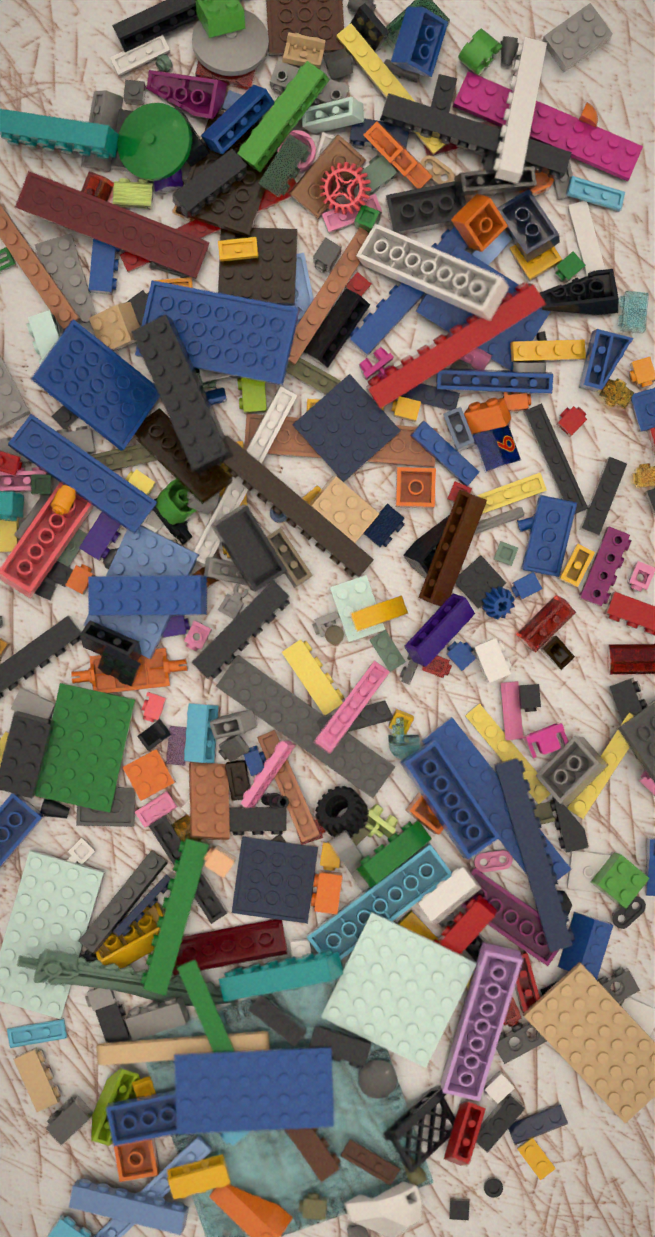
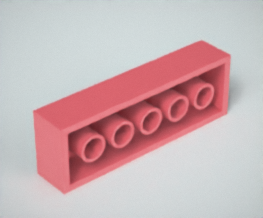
[0,482,94,599]

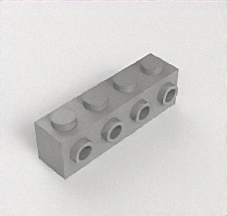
[270,60,350,105]

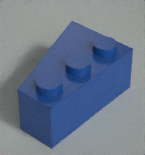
[579,329,634,391]

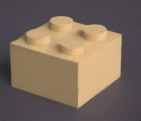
[89,302,140,351]

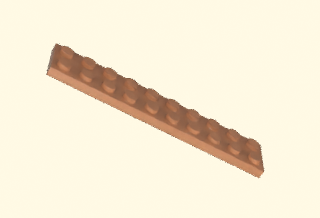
[244,414,438,467]

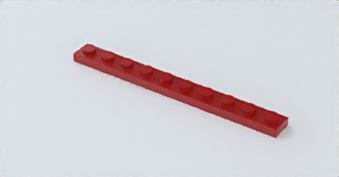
[120,174,297,273]

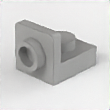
[312,611,338,637]

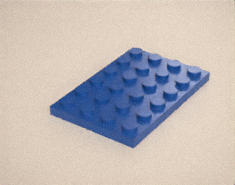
[416,245,551,371]
[30,319,160,451]

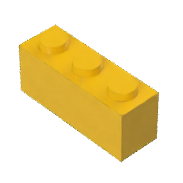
[167,1154,231,1199]

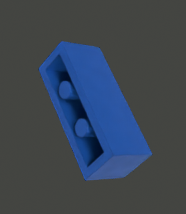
[88,239,120,295]

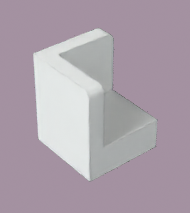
[141,510,163,534]

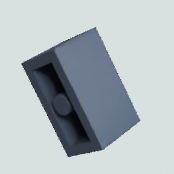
[443,407,475,452]

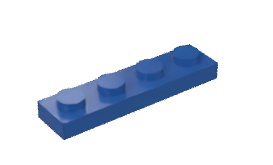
[410,421,479,486]

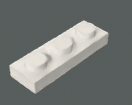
[110,35,170,76]

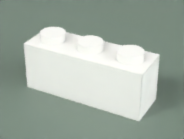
[418,867,482,925]

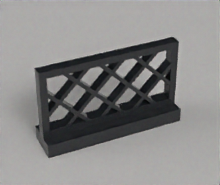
[382,1088,455,1173]

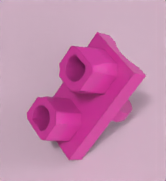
[359,347,394,380]

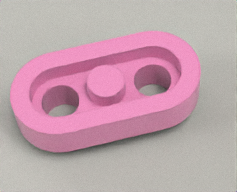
[474,850,513,872]

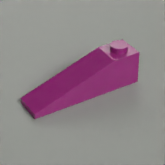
[146,70,227,119]

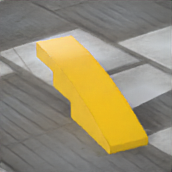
[350,595,408,632]

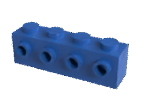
[201,85,274,154]

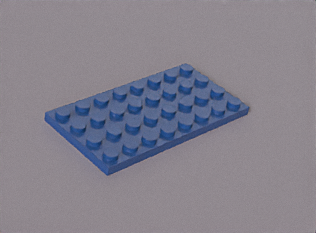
[135,280,300,385]
[174,1047,334,1134]

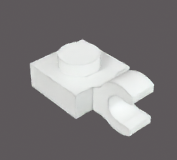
[67,838,95,865]

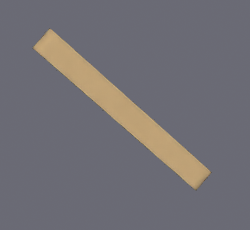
[96,1031,270,1065]

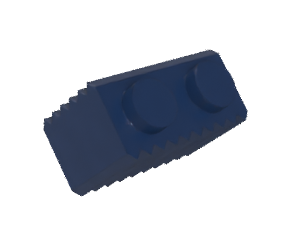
[363,503,405,548]

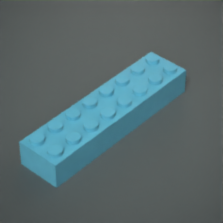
[307,843,452,960]

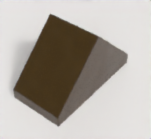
[540,636,575,670]

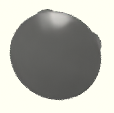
[358,1060,397,1099]

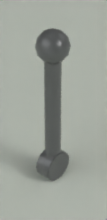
[149,262,187,278]

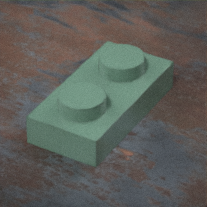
[369,630,406,672]

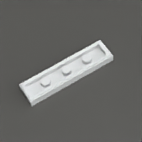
[568,201,605,276]

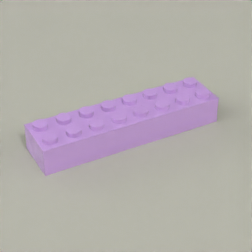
[441,943,523,1101]

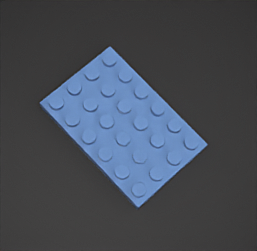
[83,526,200,659]

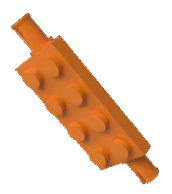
[71,648,188,693]

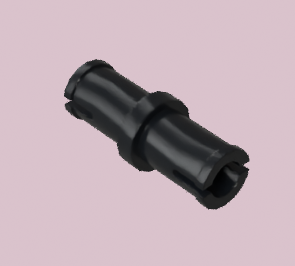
[261,793,289,808]

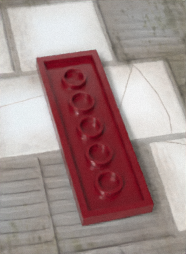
[173,919,288,976]

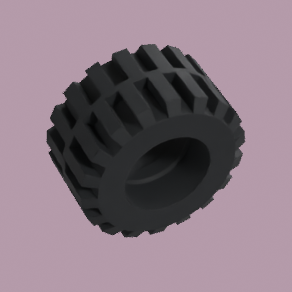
[315,786,369,838]

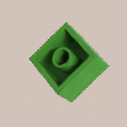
[195,0,246,38]
[591,852,650,908]

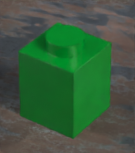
[554,251,586,283]

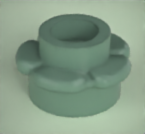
[155,54,173,72]

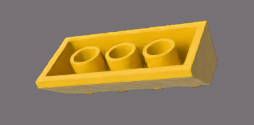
[96,901,164,968]

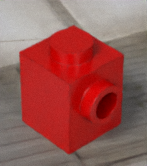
[556,406,587,437]

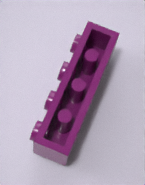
[579,526,632,607]

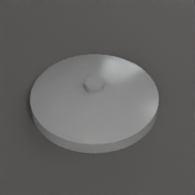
[192,9,269,76]

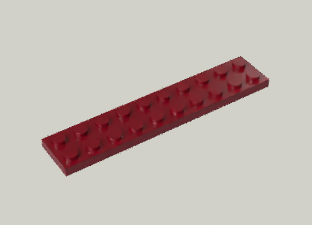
[15,171,210,279]

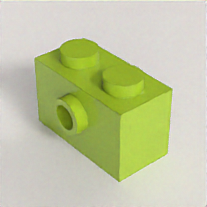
[238,377,267,414]

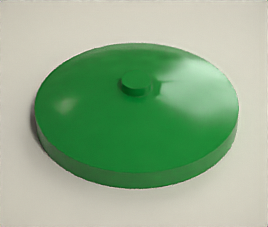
[117,103,192,181]

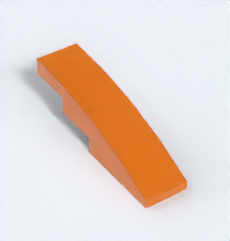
[364,121,433,189]

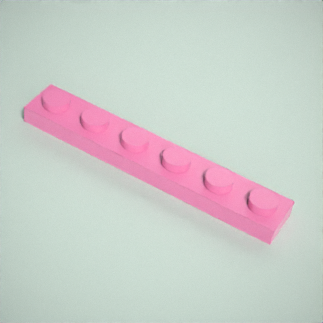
[315,661,390,753]

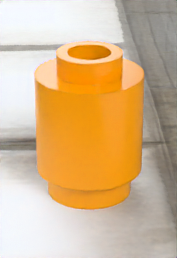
[51,485,76,515]

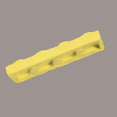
[476,473,547,514]

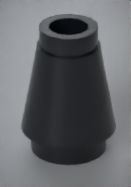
[40,799,70,819]

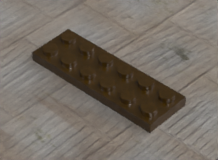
[133,408,232,504]

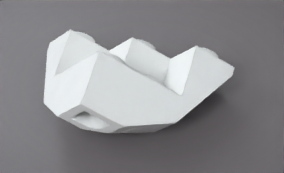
[345,1181,422,1237]

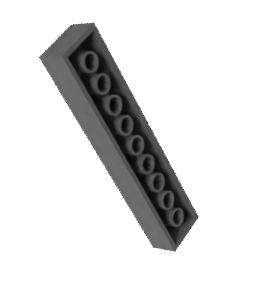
[216,655,395,798]

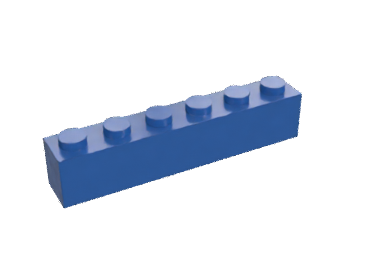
[436,368,553,393]

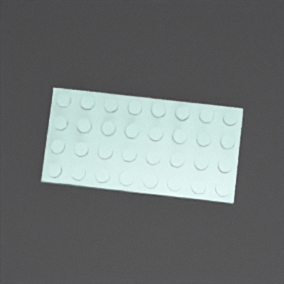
[0,850,104,1019]

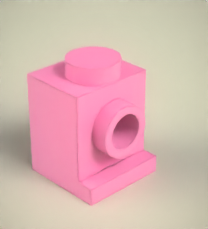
[628,561,655,592]
[184,621,212,651]

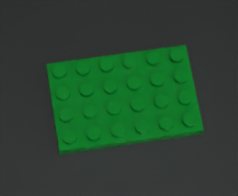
[35,683,136,813]

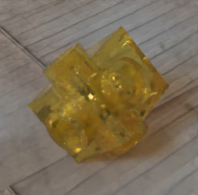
[599,378,634,409]

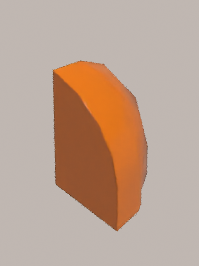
[579,102,598,128]

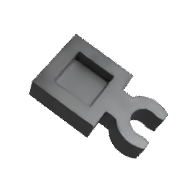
[218,584,248,619]

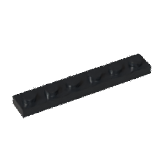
[524,403,588,514]

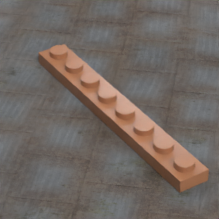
[0,203,80,330]
[289,228,369,365]

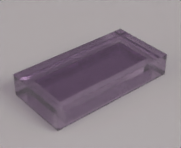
[166,726,187,766]

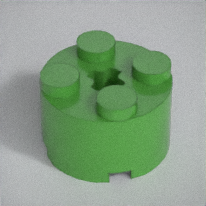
[458,28,503,76]
[156,479,197,525]

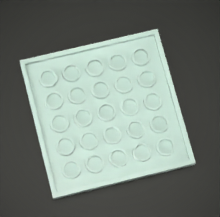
[321,912,477,1068]

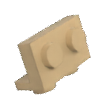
[282,32,326,69]

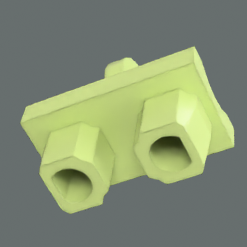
[365,804,398,838]

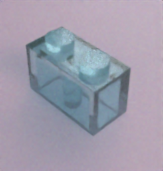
[618,291,649,334]

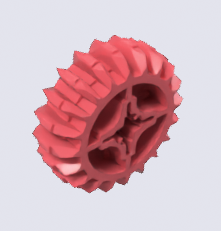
[320,162,371,215]

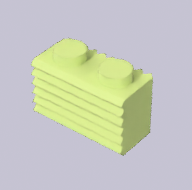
[113,178,153,209]

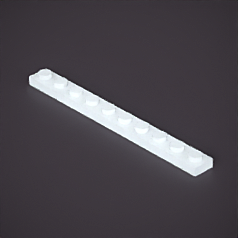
[193,386,297,565]

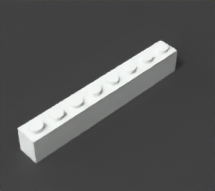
[493,37,547,183]

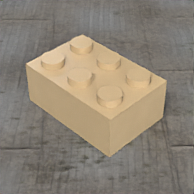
[309,476,380,543]

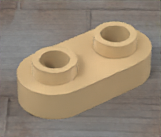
[420,155,454,185]

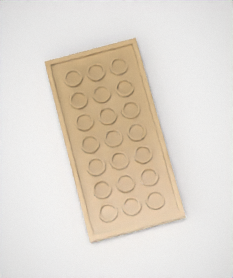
[523,962,655,1123]

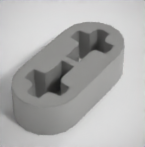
[513,361,546,373]

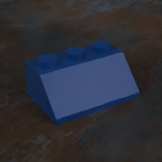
[391,7,448,77]
[558,912,613,980]

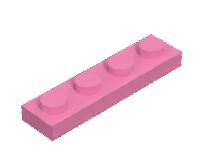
[241,740,296,808]

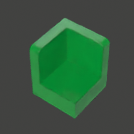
[354,205,381,233]

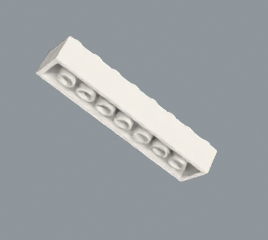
[356,224,509,321]

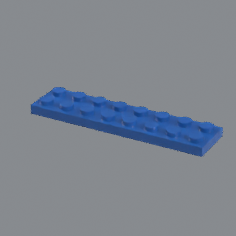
[8,414,157,534]

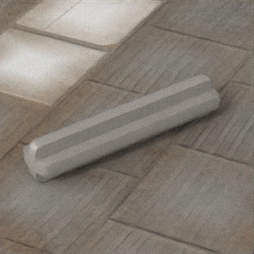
[15,495,50,540]
[475,507,524,534]

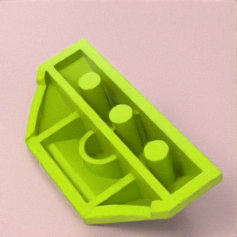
[91,1068,140,1146]

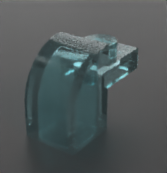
[388,718,420,760]

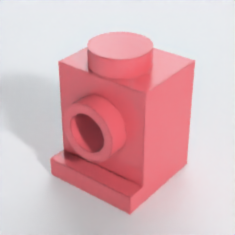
[142,692,167,722]

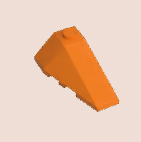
[209,1184,293,1237]

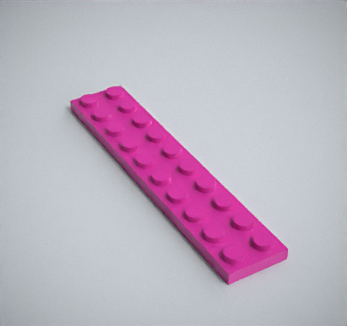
[453,71,643,181]

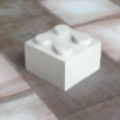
[472,638,512,683]

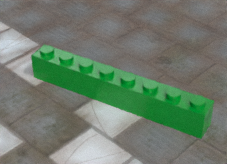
[140,837,209,996]

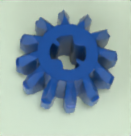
[482,586,515,620]

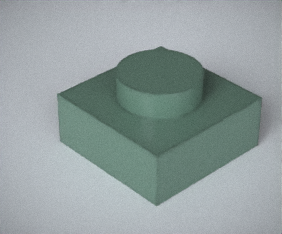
[494,541,518,566]

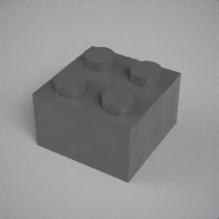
[45,1096,93,1145]

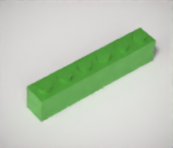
[237,61,330,172]

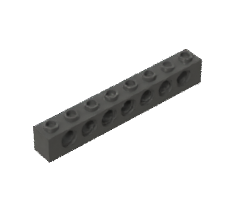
[496,967,640,1064]

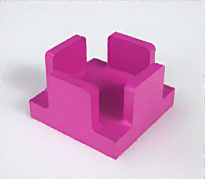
[523,722,568,759]

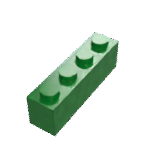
[357,821,432,887]

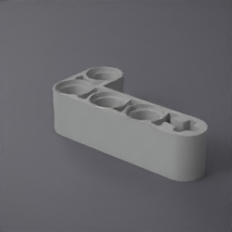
[329,831,371,892]

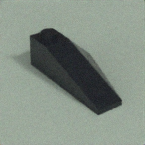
[540,269,619,315]
[403,515,449,579]

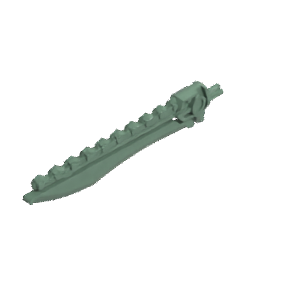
[17,949,235,1006]

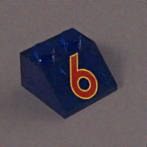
[473,424,521,473]

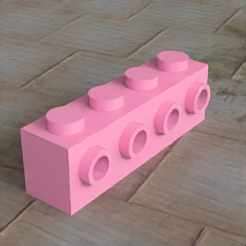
[0,468,49,492]

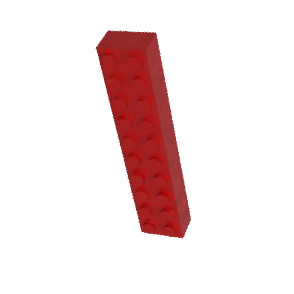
[366,282,546,409]

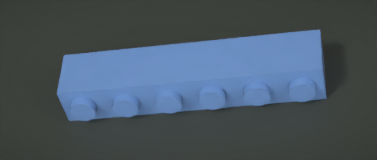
[69,1179,189,1235]

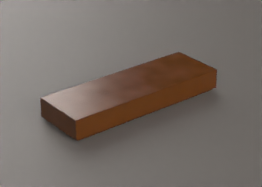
[340,1138,400,1186]

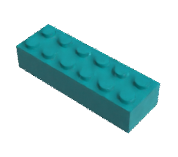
[0,109,119,159]
[219,949,343,1002]

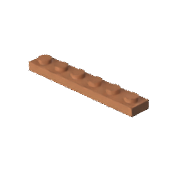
[257,730,320,843]

